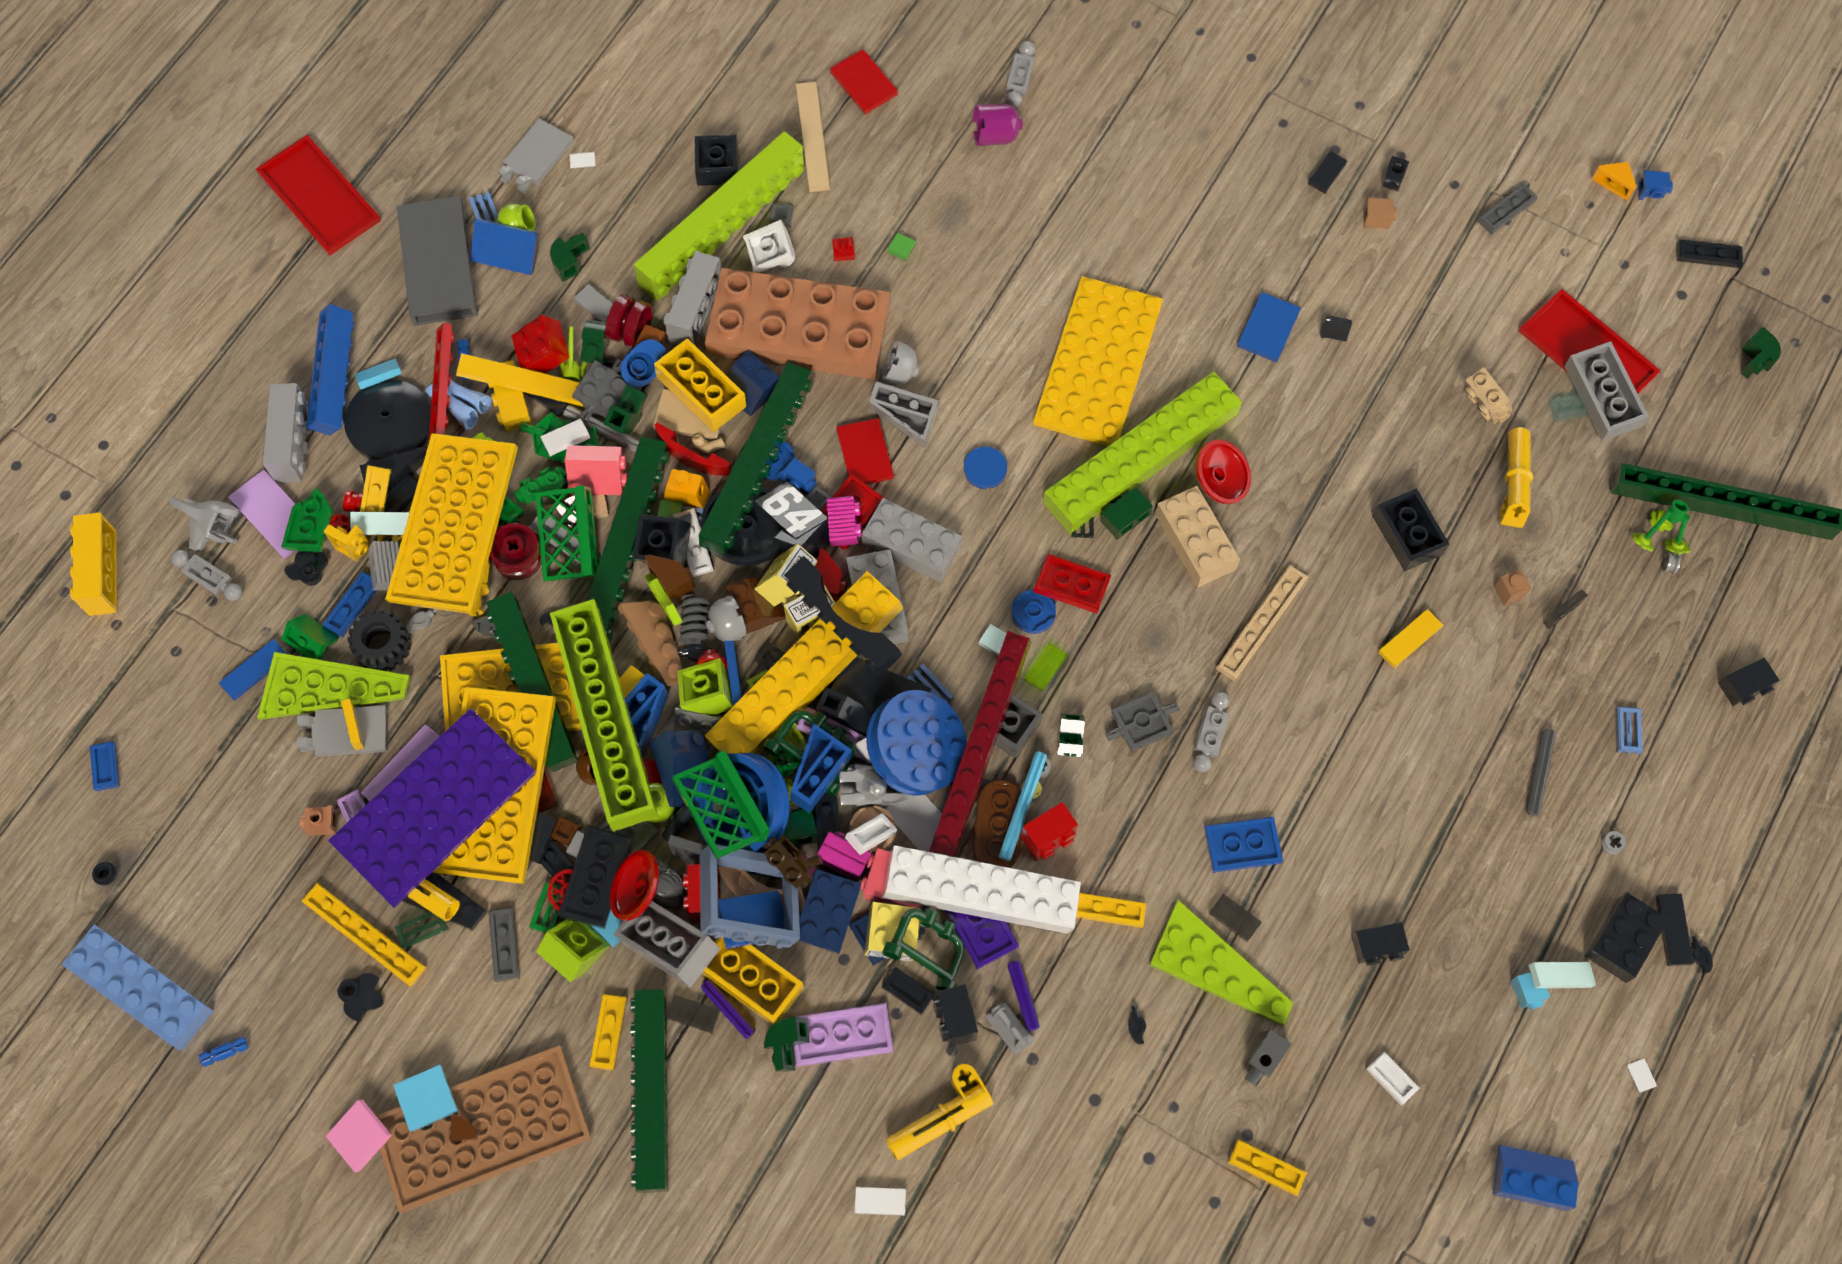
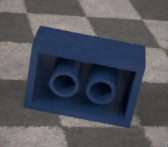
[798,869,862,954]

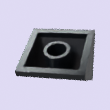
[773,520,830,559]

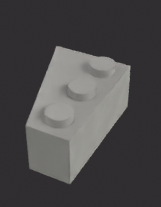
[869,382,939,448]

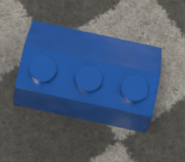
[1493,1145,1578,1211]

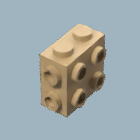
[1465,367,1513,424]

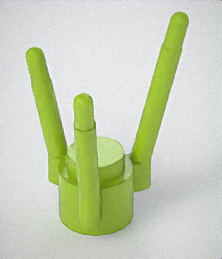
[560,326,587,382]

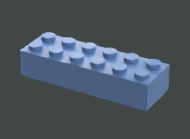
[62,925,214,1051]

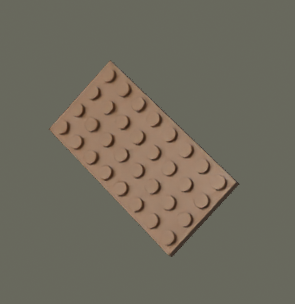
[376,1045,592,1214]

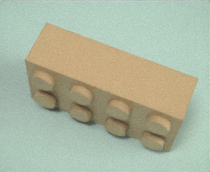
[1155,486,1240,588]

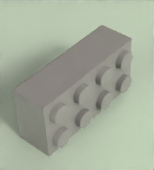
[664,251,721,346]
[1565,341,1649,441]
[263,383,309,483]
[862,498,962,583]
[846,549,908,644]
[613,902,720,988]

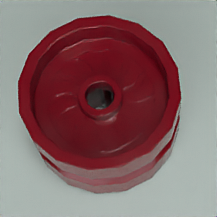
[605,294,653,348]
[490,523,542,580]

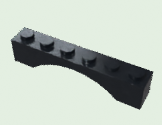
[784,556,902,675]

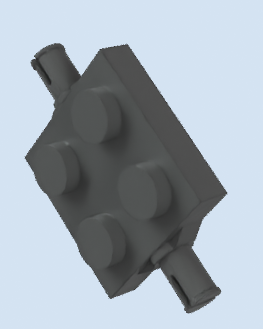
[572,359,631,423]
[1105,692,1180,752]

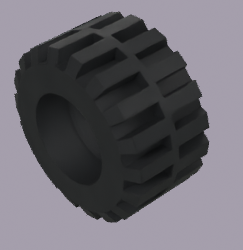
[348,610,411,671]

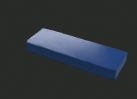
[322,571,378,638]
[219,639,287,701]
[724,641,743,706]

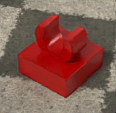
[832,237,855,262]

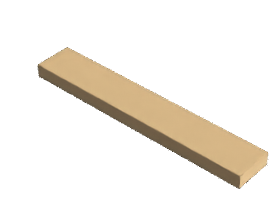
[796,82,830,192]
[1216,565,1308,682]

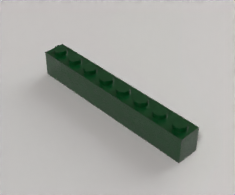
[485,591,578,772]
[630,989,668,1193]

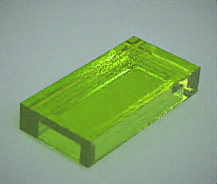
[1024,643,1068,692]

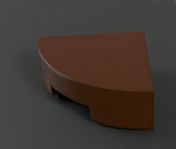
[451,1115,477,1142]

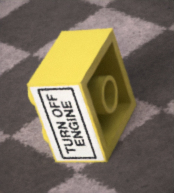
[755,543,818,607]
[784,585,835,640]
[864,902,921,961]

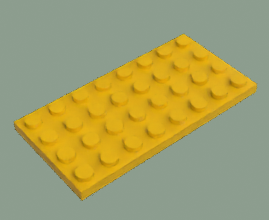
[1033,276,1163,446]
[385,433,518,614]
[433,687,556,884]

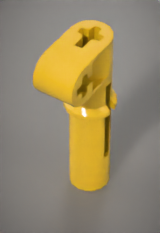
[1498,428,1533,528]
[408,879,460,921]
[885,1064,993,1161]

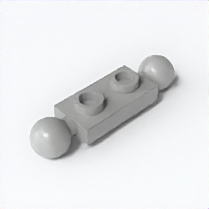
[1006,41,1035,108]
[171,550,242,601]
[1193,692,1230,773]

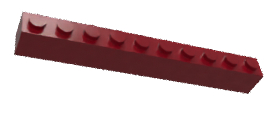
[929,631,1032,857]

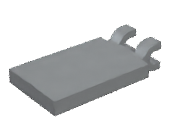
[498,118,574,194]
[297,705,387,757]

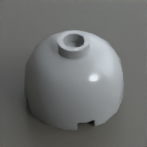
[881,341,920,386]
[705,596,746,642]

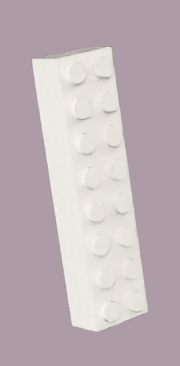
[882,845,1081,934]

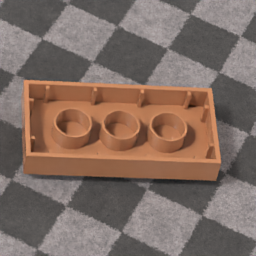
[705,268,890,380]

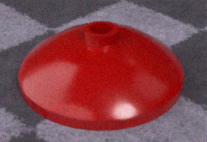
[1195,440,1251,505]
[610,850,659,921]

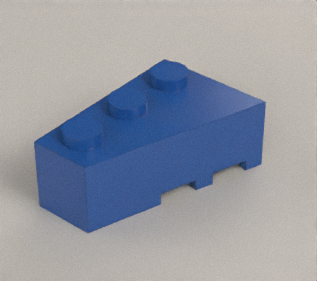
[625,673,669,758]
[790,723,852,813]

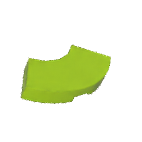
[645,572,682,626]

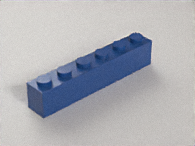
[306,304,354,436]

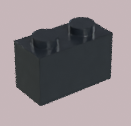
[1718,657,1780,706]
[1351,922,1410,966]

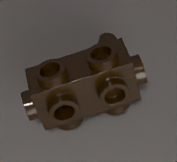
[763,834,823,889]

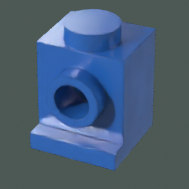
[1638,171,1673,200]
[781,457,816,494]

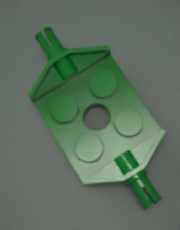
[519,413,599,464]

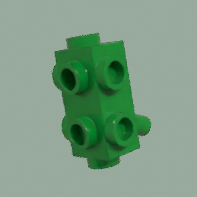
[513,466,567,506]

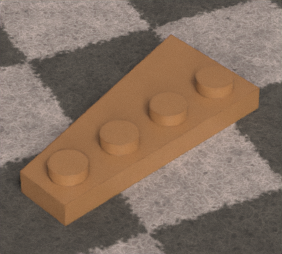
[617,600,683,687]

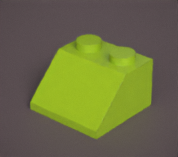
[677,658,733,716]
[536,919,610,983]

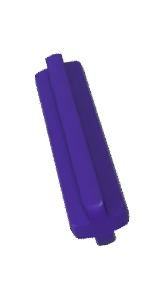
[1007,961,1040,1032]
[701,979,755,1039]

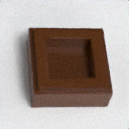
[551,815,582,847]

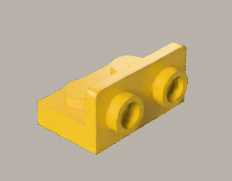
[324,525,369,562]

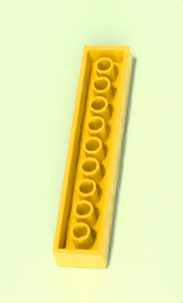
[705,571,903,755]

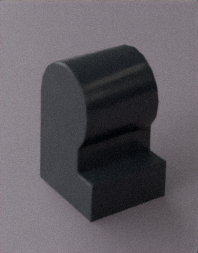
[1382,156,1410,192]

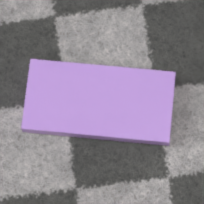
[228,469,295,559]
[361,724,440,801]
[790,1003,893,1067]

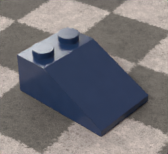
[650,731,708,807]

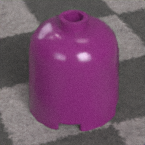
[972,104,1023,146]

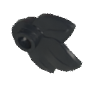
[284,551,329,586]
[337,973,384,1022]

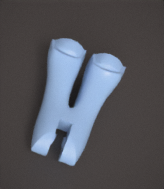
[426,380,493,430]

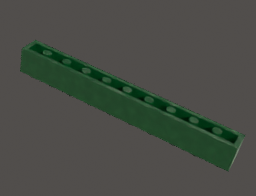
[699,362,814,555]
[587,437,671,643]
[1611,463,1842,540]

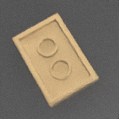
[653,389,721,440]

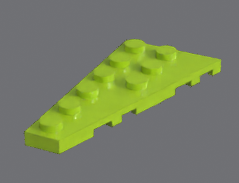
[257,652,411,720]
[1149,900,1293,1026]

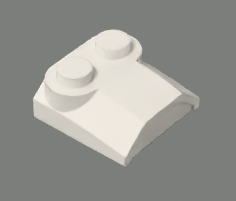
[743,220,795,273]

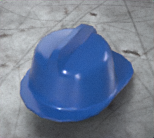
[620,340,667,387]

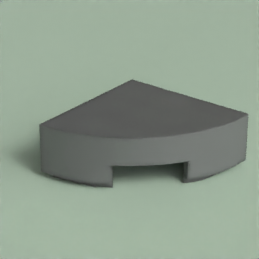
[471,615,496,636]

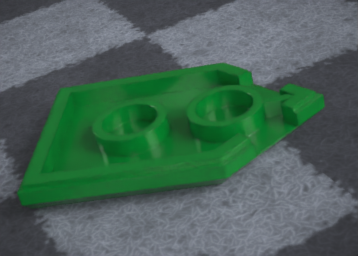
[281,487,333,552]

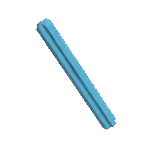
[999,751,1047,861]

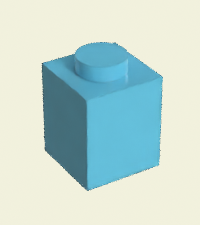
[1511,972,1550,1010]

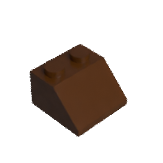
[645,555,696,608]
[726,578,786,634]

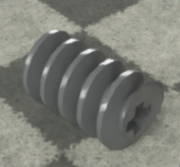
[679,595,710,645]

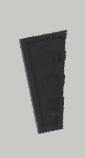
[402,872,488,931]

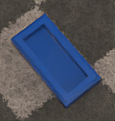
[90,741,120,792]

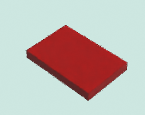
[830,49,898,115]
[836,418,894,485]
[820,473,886,551]
[1033,554,1111,614]

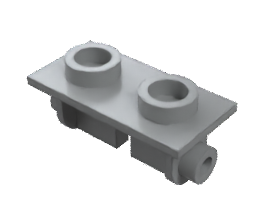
[675,704,724,733]
[986,1002,1034,1056]

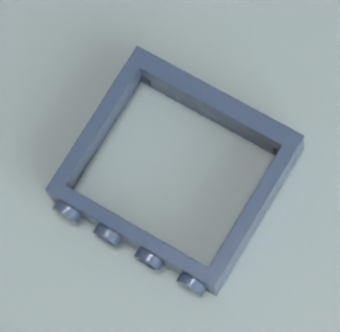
[700,845,800,949]

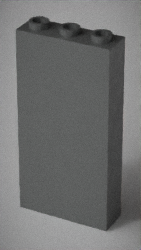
[397,196,478,326]

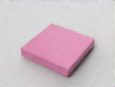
[326,1100,392,1172]

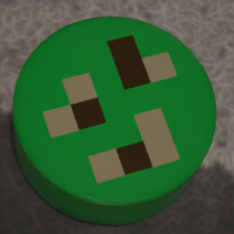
[773,751,797,776]

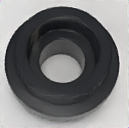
[92,862,117,886]

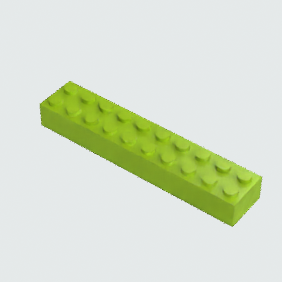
[633,131,804,301]
[1043,372,1242,535]
[550,599,659,831]

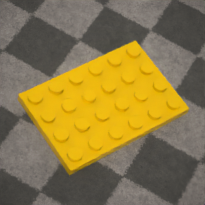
[440,643,582,731]

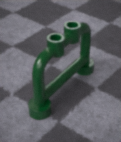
[762,710,856,797]
[882,908,965,991]

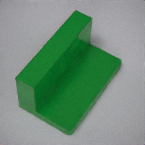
[281,614,339,660]

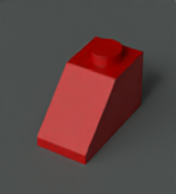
[816,548,846,602]

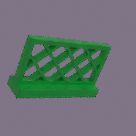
[535,485,598,582]
[672,750,770,860]

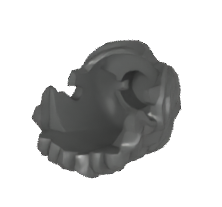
[652,858,686,910]

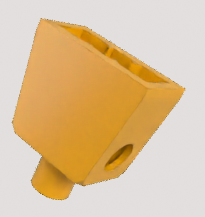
[664,469,710,508]

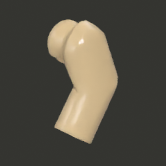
[692,434,725,454]

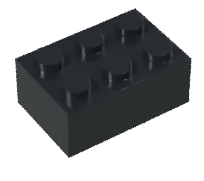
[1372,488,1450,572]
[1584,892,1669,983]

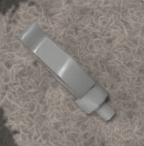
[407,609,438,635]

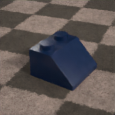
[727,350,779,417]

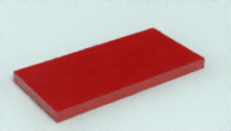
[256,135,381,256]
[1518,289,1661,394]

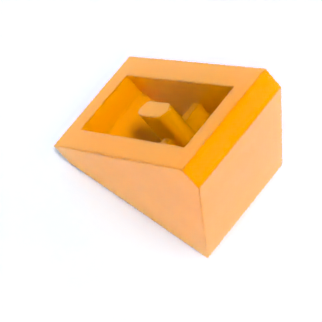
[1592,162,1636,201]

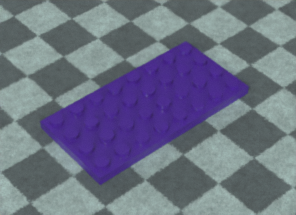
[328,708,536,908]

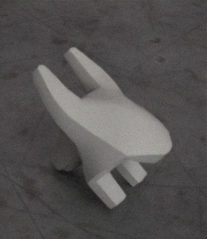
[169,497,239,551]
[838,764,909,807]

